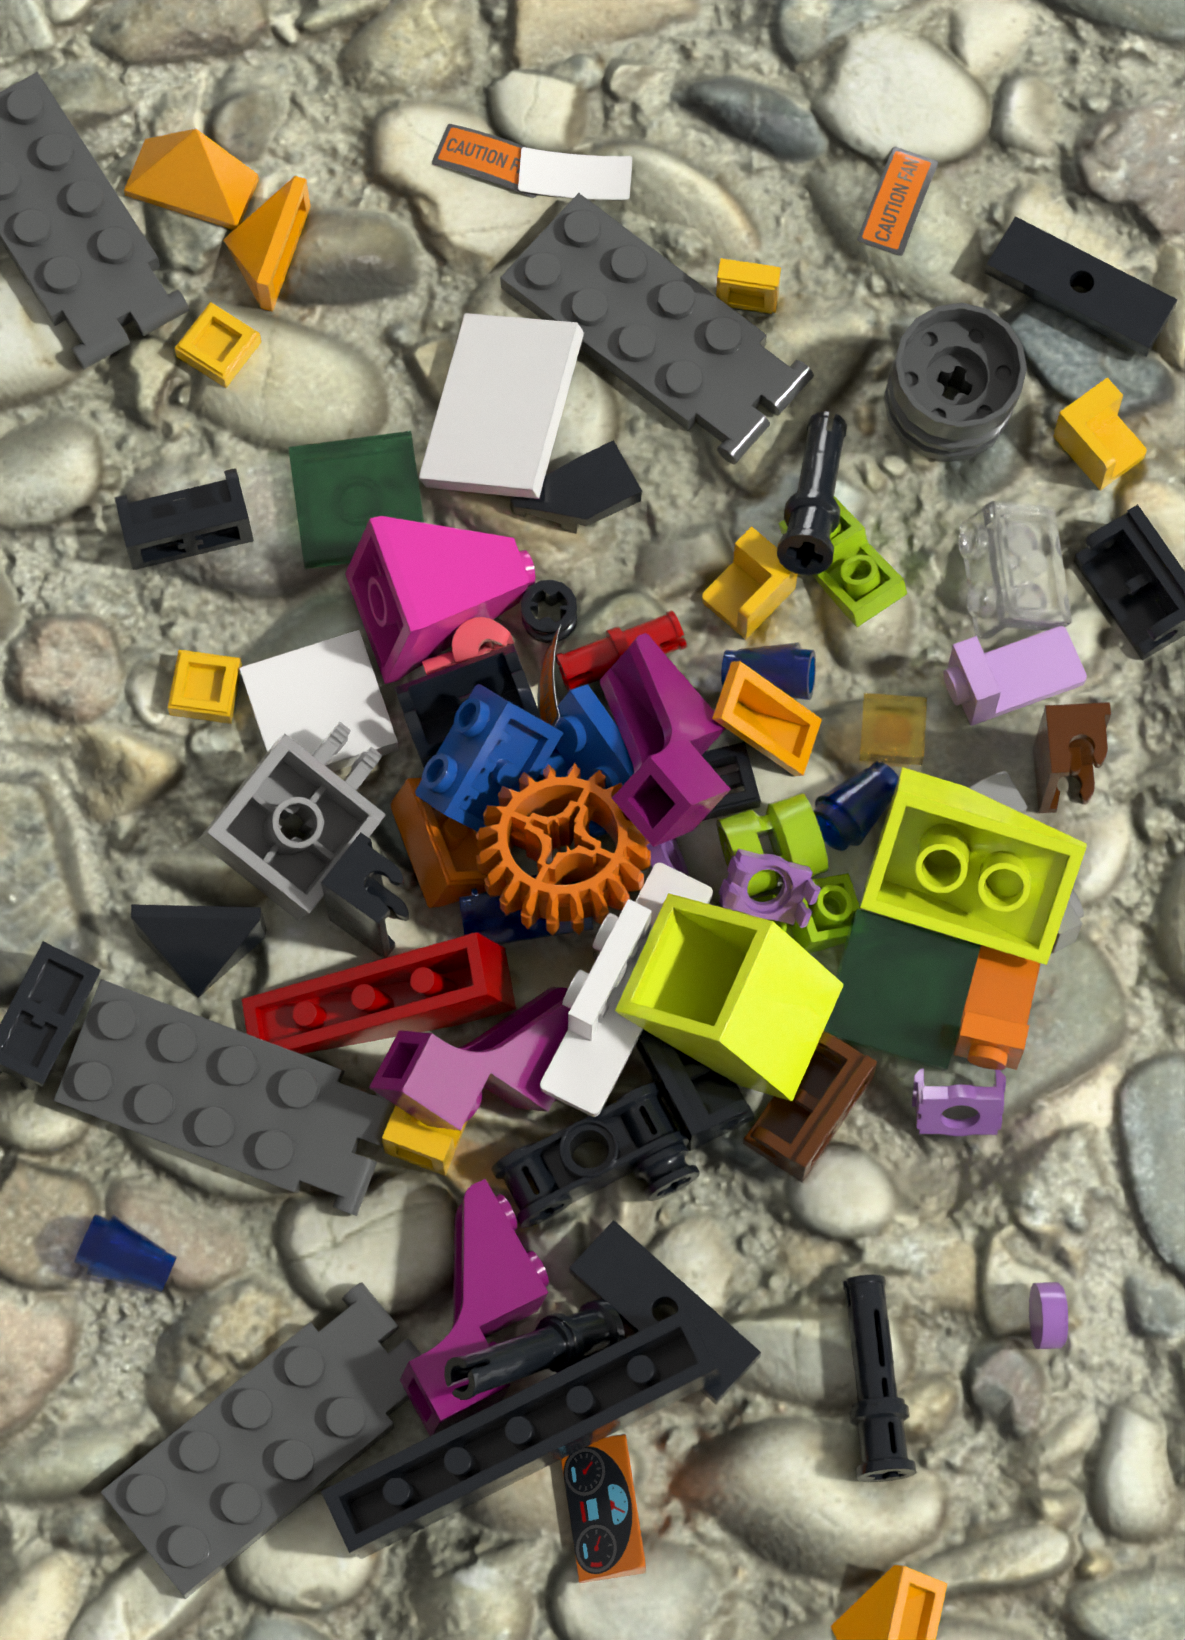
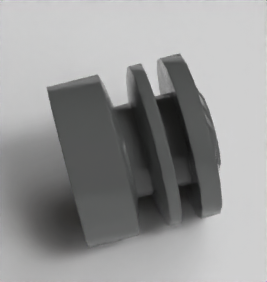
[884,303,1027,462]

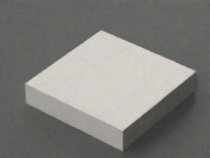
[239,630,399,772]

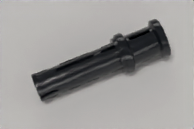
[777,411,847,576]
[843,1274,917,1482]
[444,1300,625,1400]

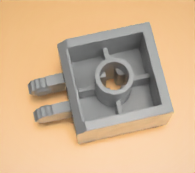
[197,722,386,920]

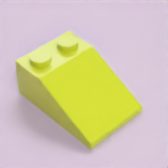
[860,767,1087,965]

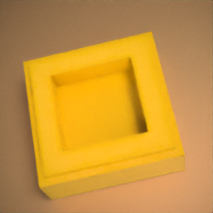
[716,258,781,314]
[175,302,262,388]
[167,649,242,724]

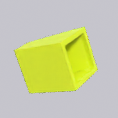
[615,893,844,1101]

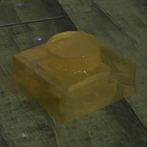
[859,693,927,765]

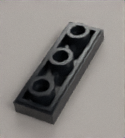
[985,216,1178,357]
[569,1220,761,1405]

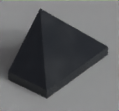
[131,904,266,998]

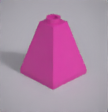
[345,516,536,684]

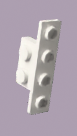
[540,863,713,1117]

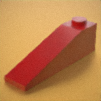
[241,932,516,1054]

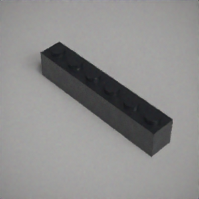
[321,1308,722,1559]

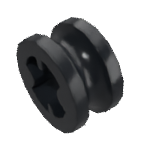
[521,580,577,643]
[633,1143,700,1201]

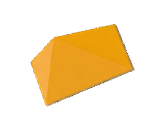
[124,129,259,230]
[223,176,311,312]
[712,661,822,776]
[830,1565,948,1640]

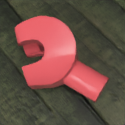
[422,617,514,675]

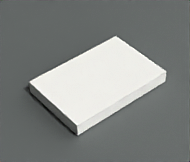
[419,313,584,499]

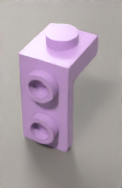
[943,626,1087,726]

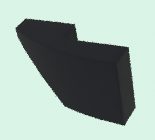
[510,440,642,534]

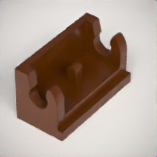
[1033,702,1111,813]
[743,1031,877,1183]

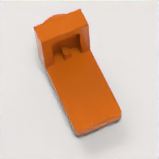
[954,944,1041,1070]

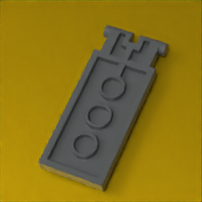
[0,72,190,370]
[500,193,814,465]
[54,979,395,1216]
[101,1282,422,1599]

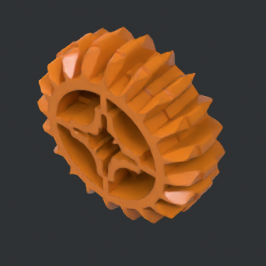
[476,763,651,936]

